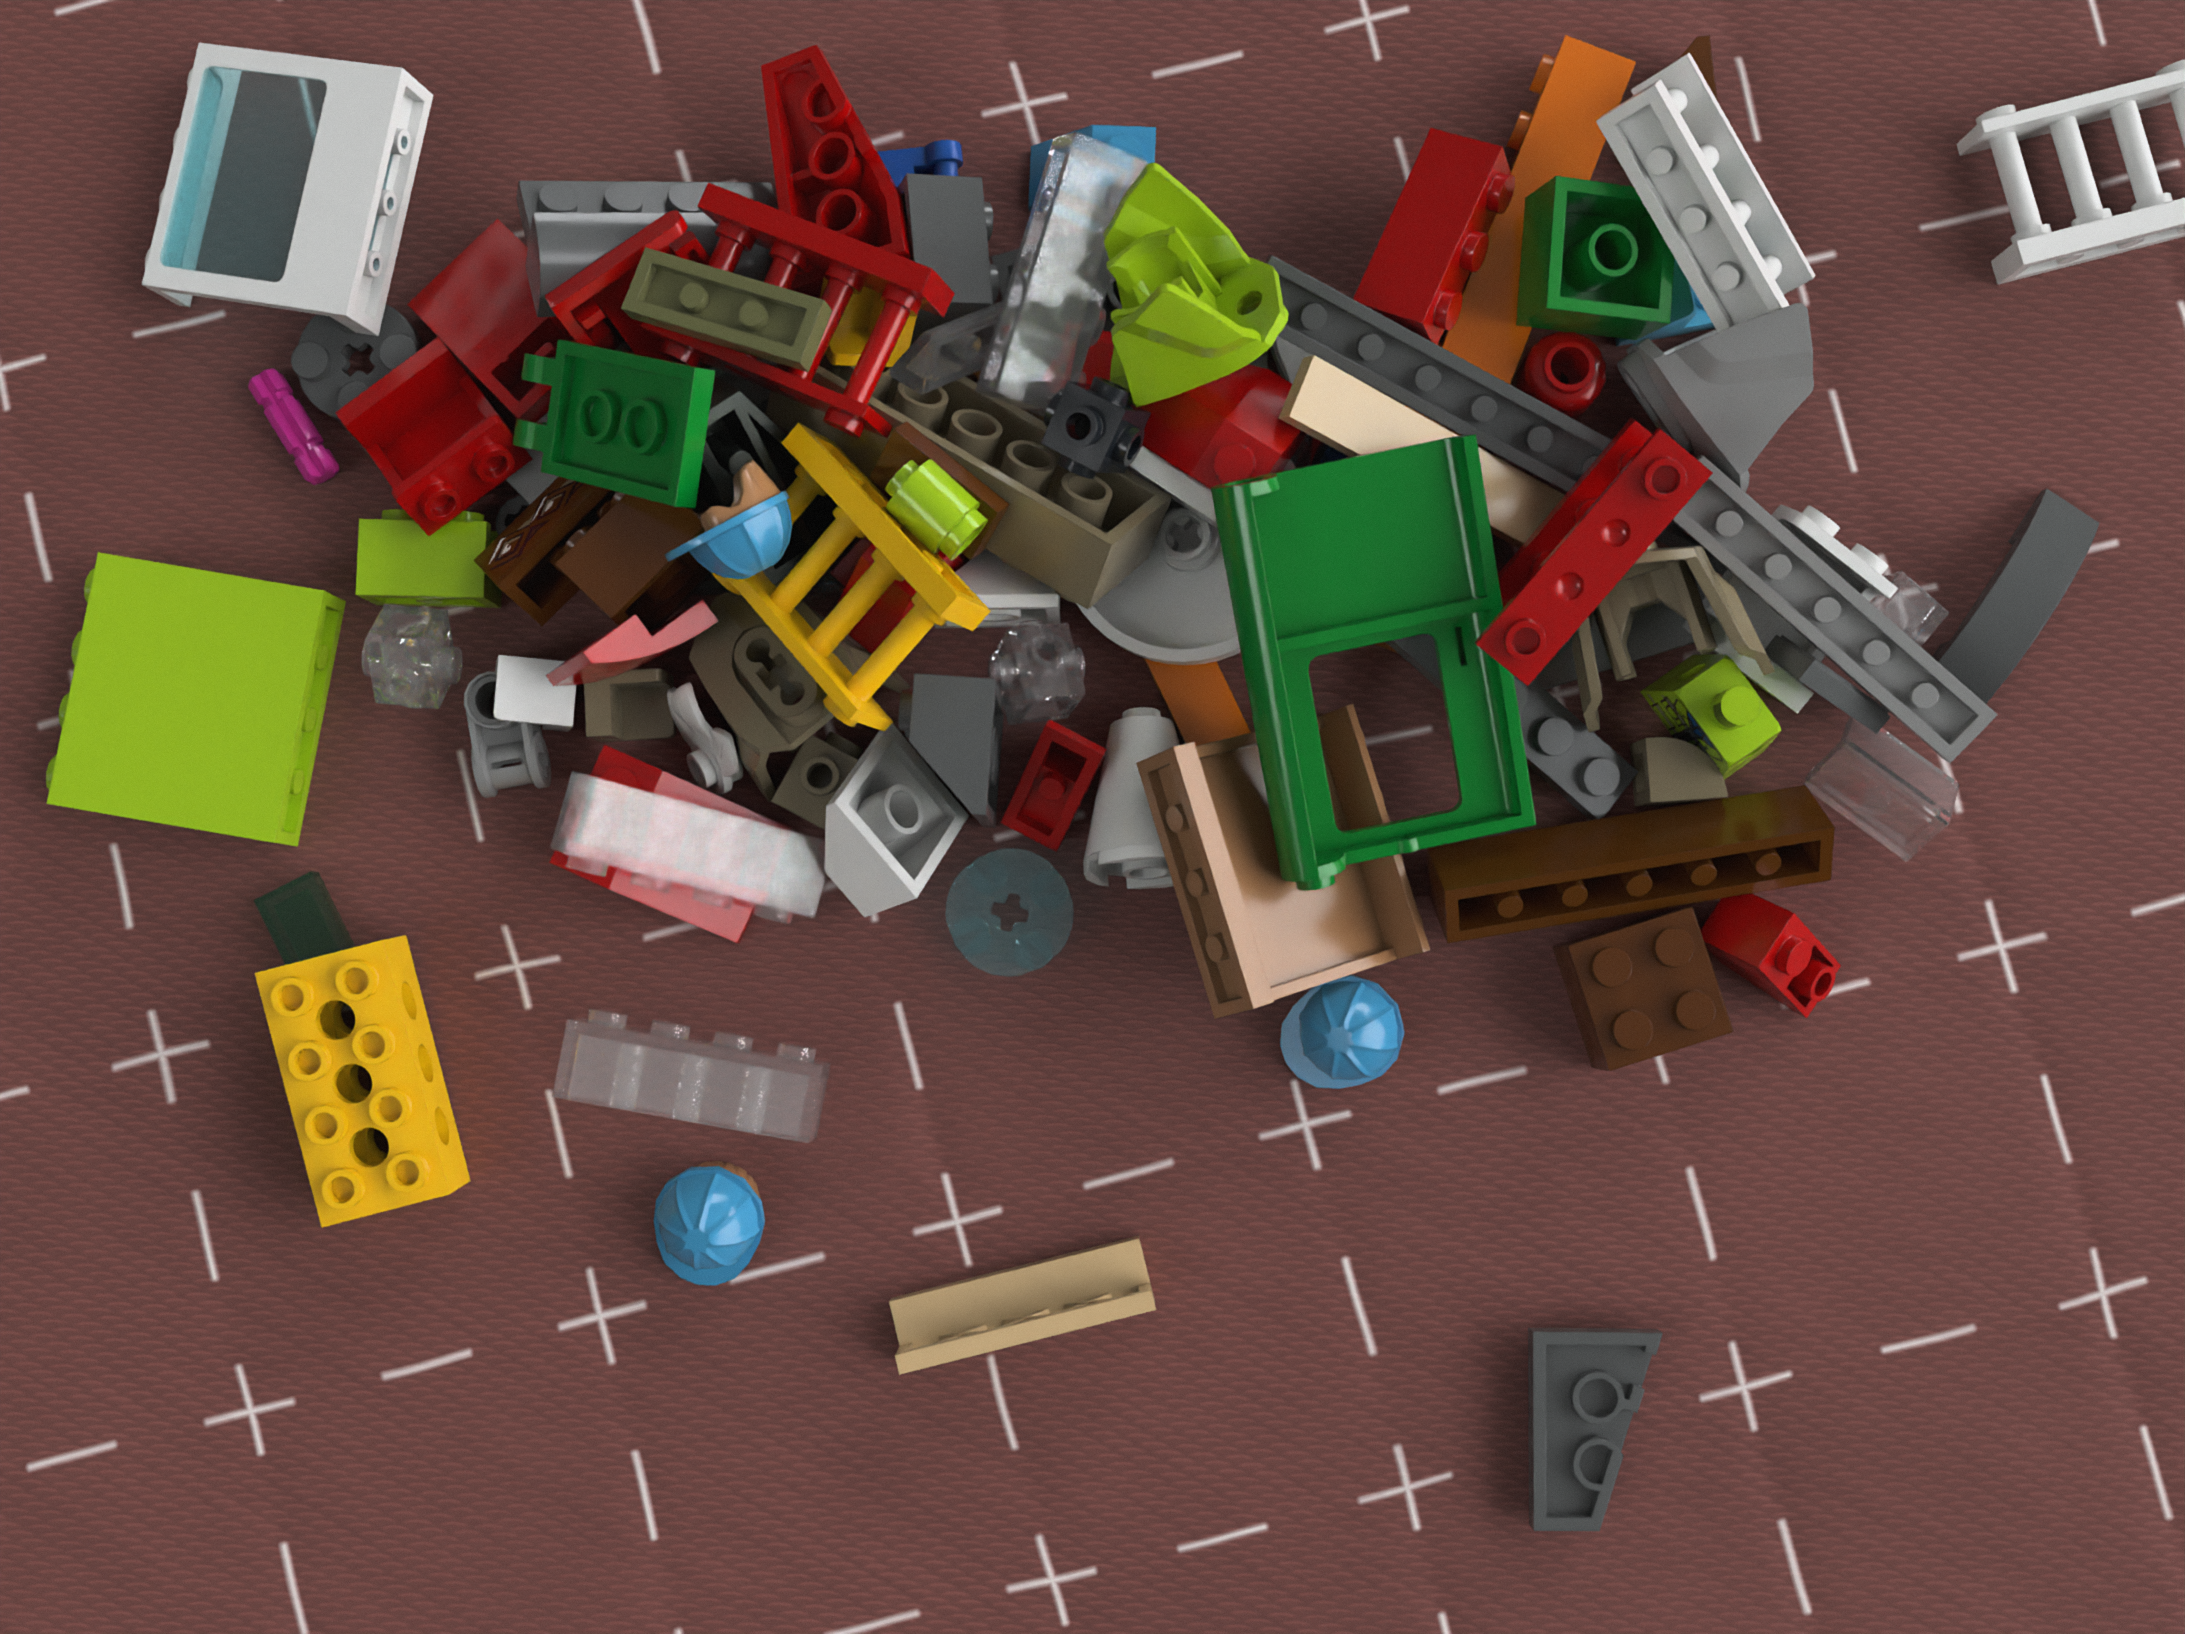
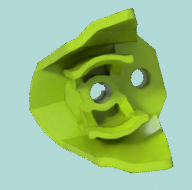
[1103,163,1289,407]

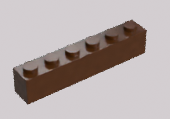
[1427,785,1835,944]

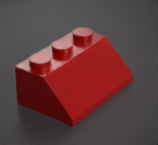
[1353,128,1515,345]

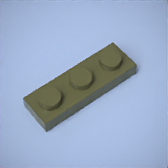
[621,247,833,372]

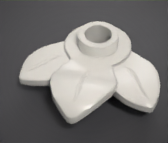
[667,682,743,795]

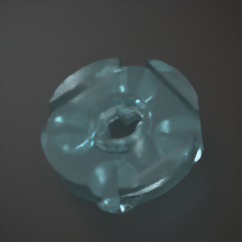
[945,848,1074,976]

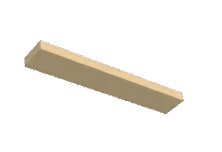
[1279,355,1565,549]

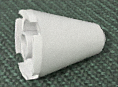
[1083,707,1180,889]

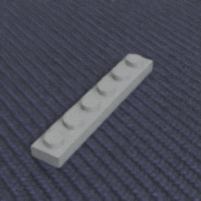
[1672,455,1998,763]

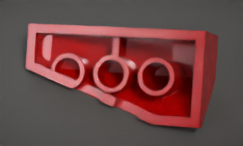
[1039,323,1307,489]

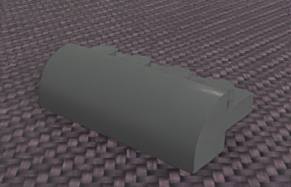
[516,181,778,317]

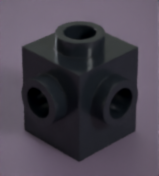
[1041,376,1151,479]

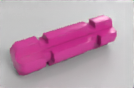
[248,368,339,485]

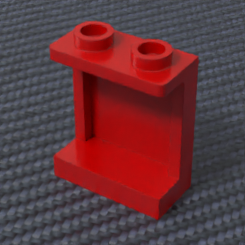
[335,337,533,536]

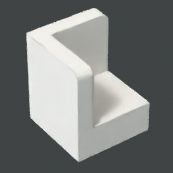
[493,655,576,732]

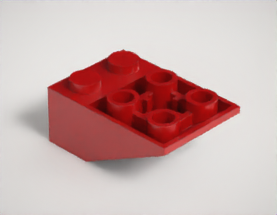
[407,218,621,422]

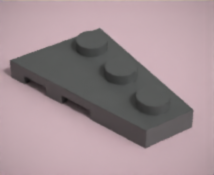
[1528,1327,1663,1531]

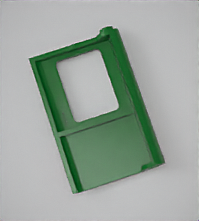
[1211,434,1537,891]

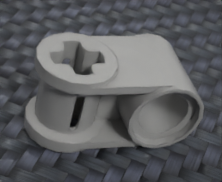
[464,671,551,798]

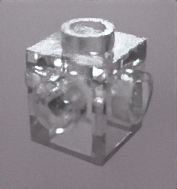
[361,604,463,709]
[988,620,1086,725]

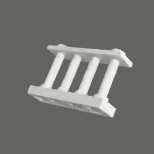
[1596,52,1815,332]
[1956,59,2185,285]

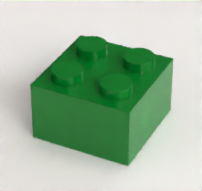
[1516,176,1675,340]

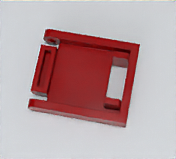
[544,210,710,362]

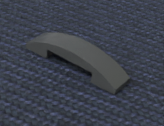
[1932,488,2100,704]

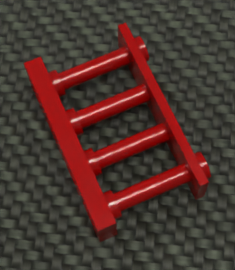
[641,183,955,438]
[1475,418,1713,686]

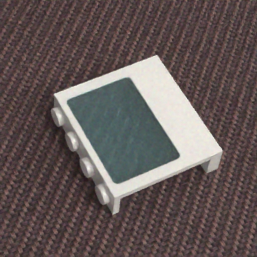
[142,43,433,336]

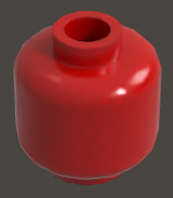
[1517,331,1606,419]

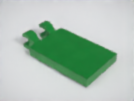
[513,339,715,508]

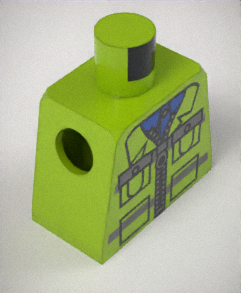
[1640,654,1782,780]

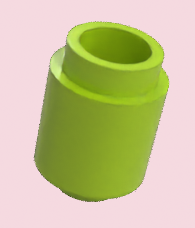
[885,459,988,561]

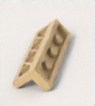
[889,1235,1156,1375]

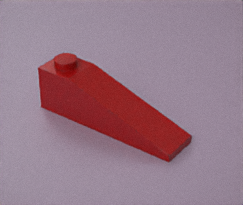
[761,45,911,298]

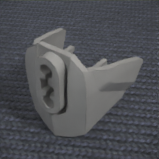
[1617,303,1814,493]

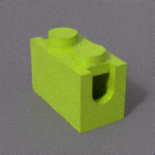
[355,509,502,608]

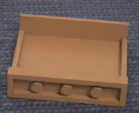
[1136,704,1430,1019]

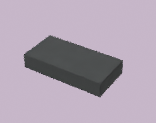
[1765,634,1891,734]

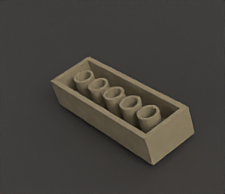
[765,345,1172,609]

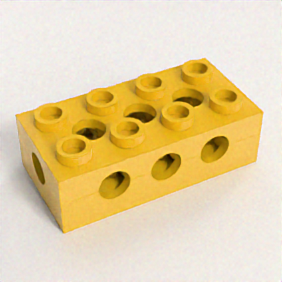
[255,935,471,1228]

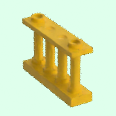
[711,423,991,731]

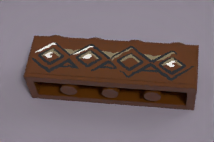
[474,476,616,627]

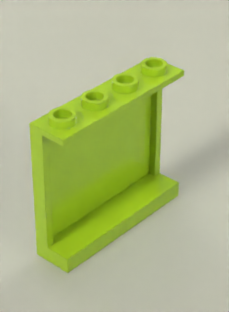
[46,552,346,847]

